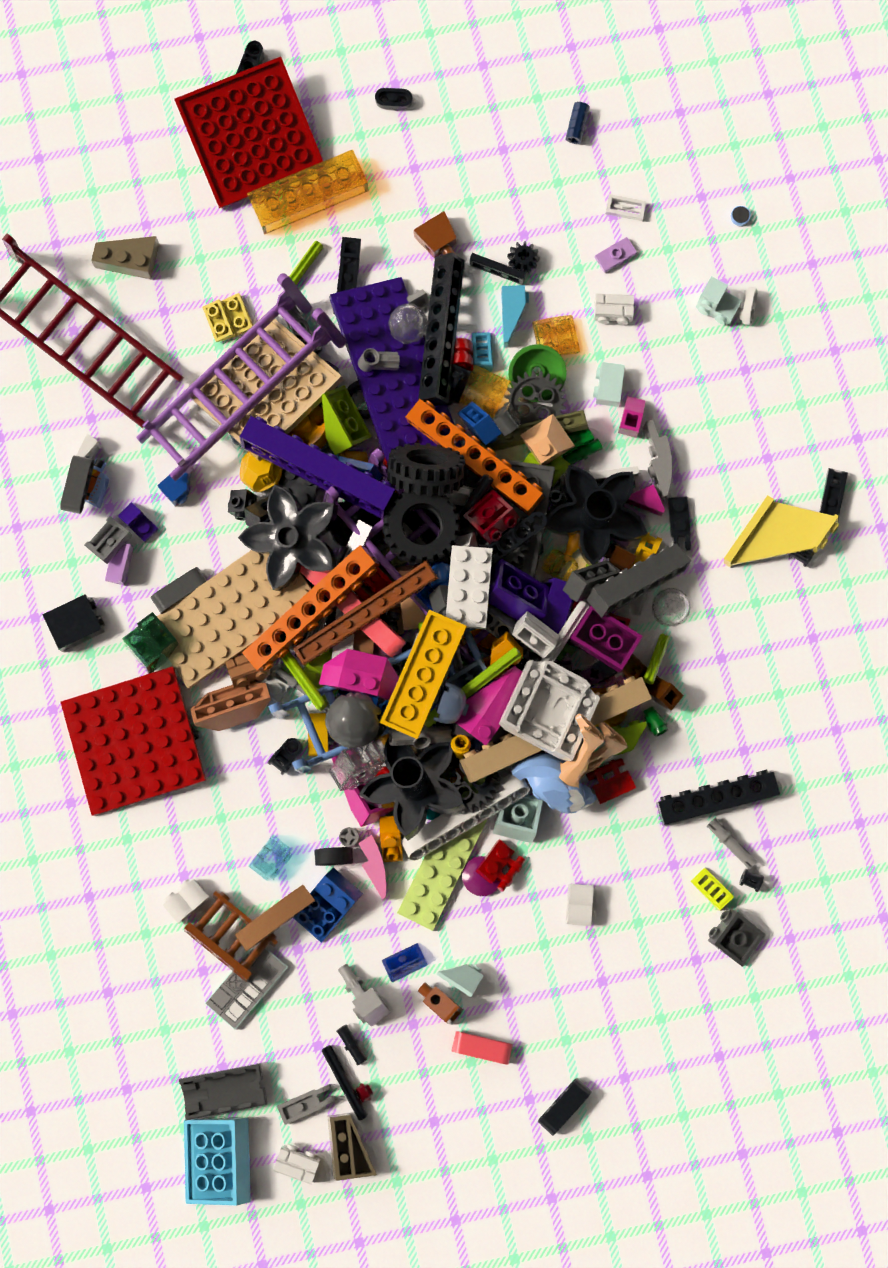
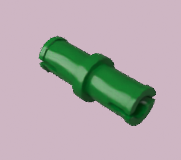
[563,438,603,466]

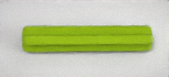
[289,241,323,285]
[643,633,670,685]

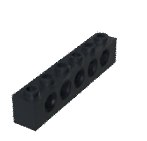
[656,769,780,826]

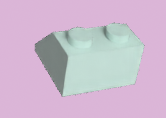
[493,794,543,843]

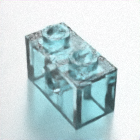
[248,834,293,881]

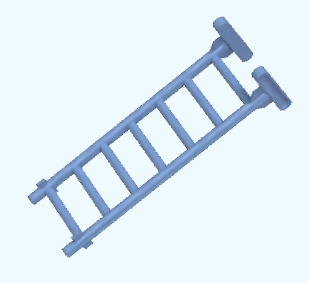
[268,628,495,774]

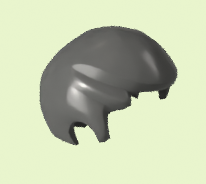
[325,692,382,748]

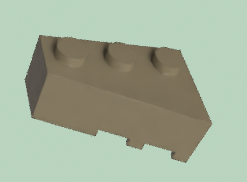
[327,1113,377,1181]

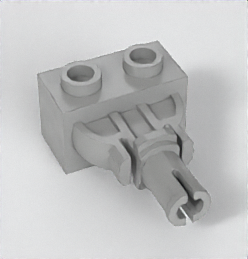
[338,964,391,1027]

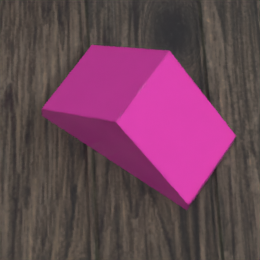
[626,484,665,517]

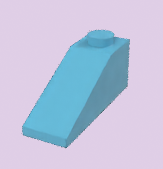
[501,285,529,348]

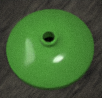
[508,344,567,402]

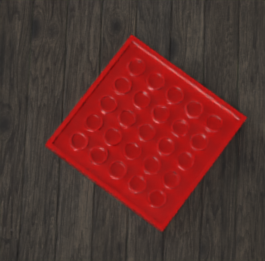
[174,56,325,209]
[60,666,207,816]

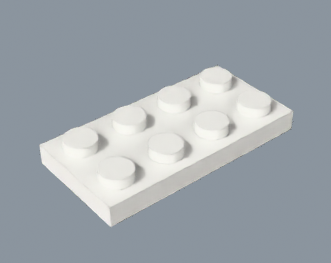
[446,545,493,630]

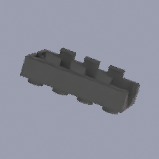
[179,1063,268,1121]

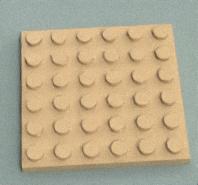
[191,319,344,462]

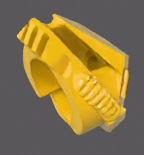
[240,452,283,492]

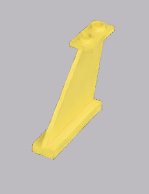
[724,495,839,568]

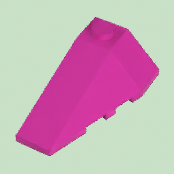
[455,666,522,745]
[331,748,394,827]

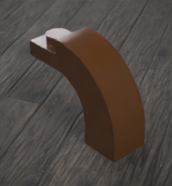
[621,653,684,711]

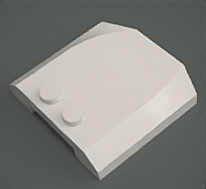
[499,660,600,762]

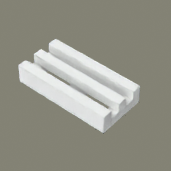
[605,194,646,221]

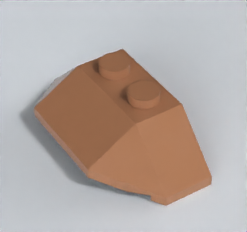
[190,681,271,731]

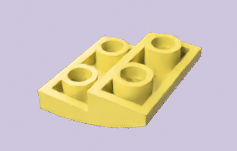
[202,293,253,342]

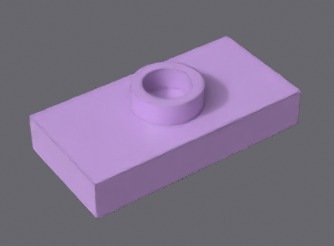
[594,237,637,273]

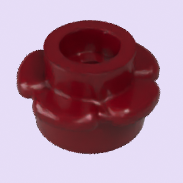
[356,1083,373,1103]

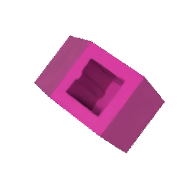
[618,396,646,438]

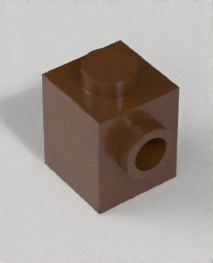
[603,544,637,571]

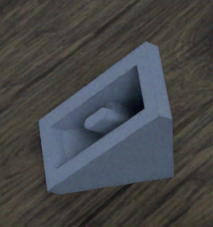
[447,658,487,688]

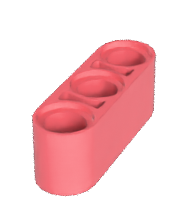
[451,1031,513,1065]

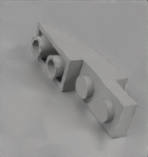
[642,419,672,500]

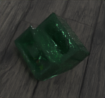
[122,612,178,674]

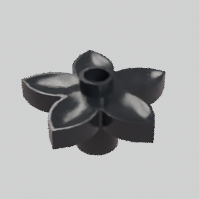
[545,465,648,566]
[238,485,338,591]
[359,737,466,841]

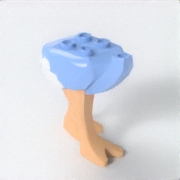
[511,713,628,814]

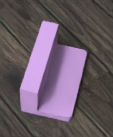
[105,543,134,586]

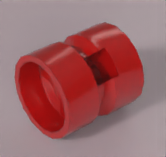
[453,338,474,371]

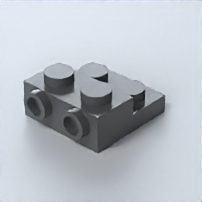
[707,908,766,967]

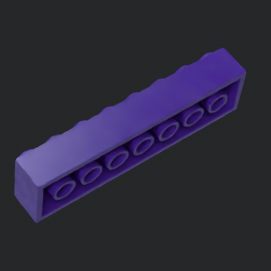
[239,416,395,519]

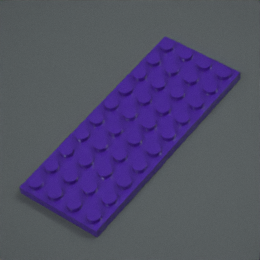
[329,277,462,465]

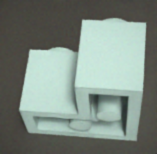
[695,276,743,325]

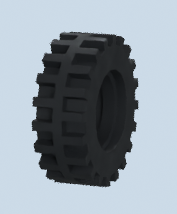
[387,443,465,496]

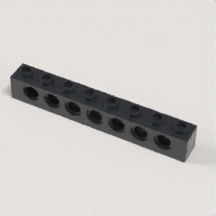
[418,252,465,406]

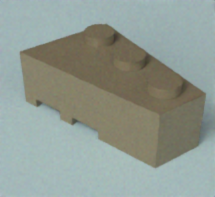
[91,236,160,280]

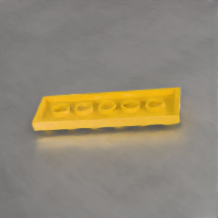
[380,610,467,739]

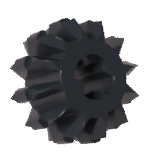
[507,241,540,274]

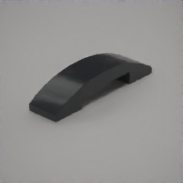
[333,236,362,314]

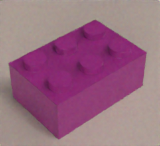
[569,606,643,673]

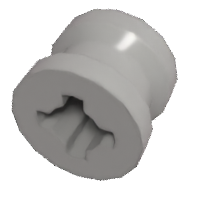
[339,827,359,847]

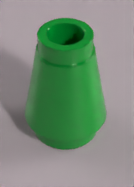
[643,706,669,737]

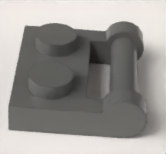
[84,516,133,564]

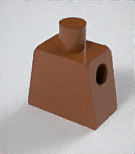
[413,211,457,258]
[418,982,464,1025]

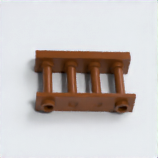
[184,891,278,982]

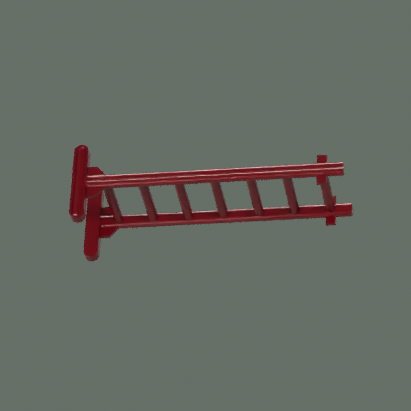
[0,233,184,429]

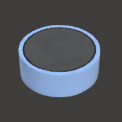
[730,206,750,226]

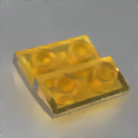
[532,315,580,355]
[459,365,511,418]

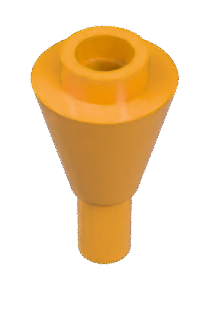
[561,533,579,563]

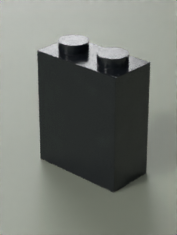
[42,594,105,652]

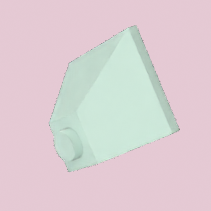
[436,963,484,997]

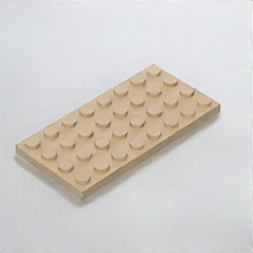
[147,550,312,689]

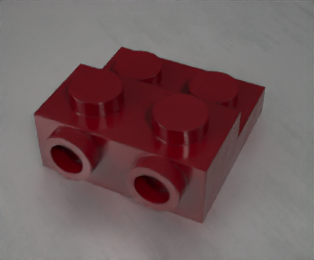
[463,489,520,544]

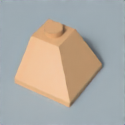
[520,414,575,466]

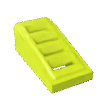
[690,867,734,911]

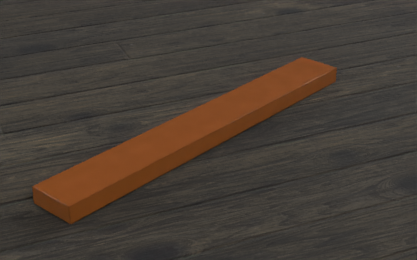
[293,561,438,666]

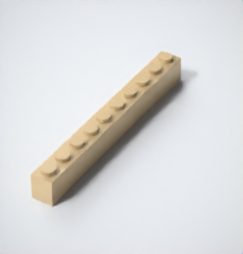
[459,676,652,783]

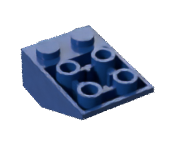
[293,867,364,943]

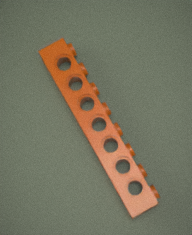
[405,399,544,516]
[242,545,380,672]

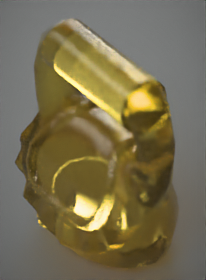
[541,549,579,582]

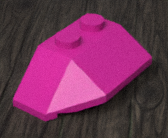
[319,649,399,701]

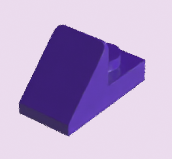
[117,502,159,543]

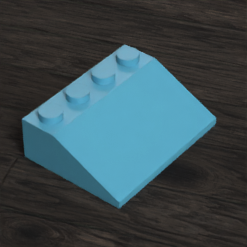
[184,1117,251,1206]

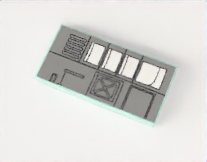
[204,943,288,1030]

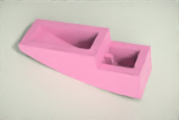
[358,835,387,900]

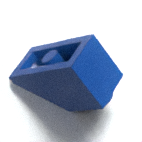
[157,472,191,506]

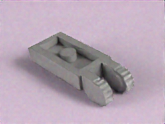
[277,1084,337,1125]

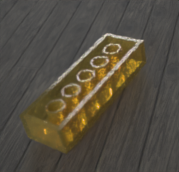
[247,149,369,235]

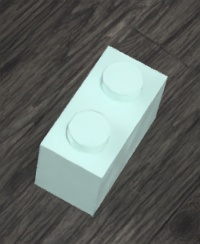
[593,362,625,407]

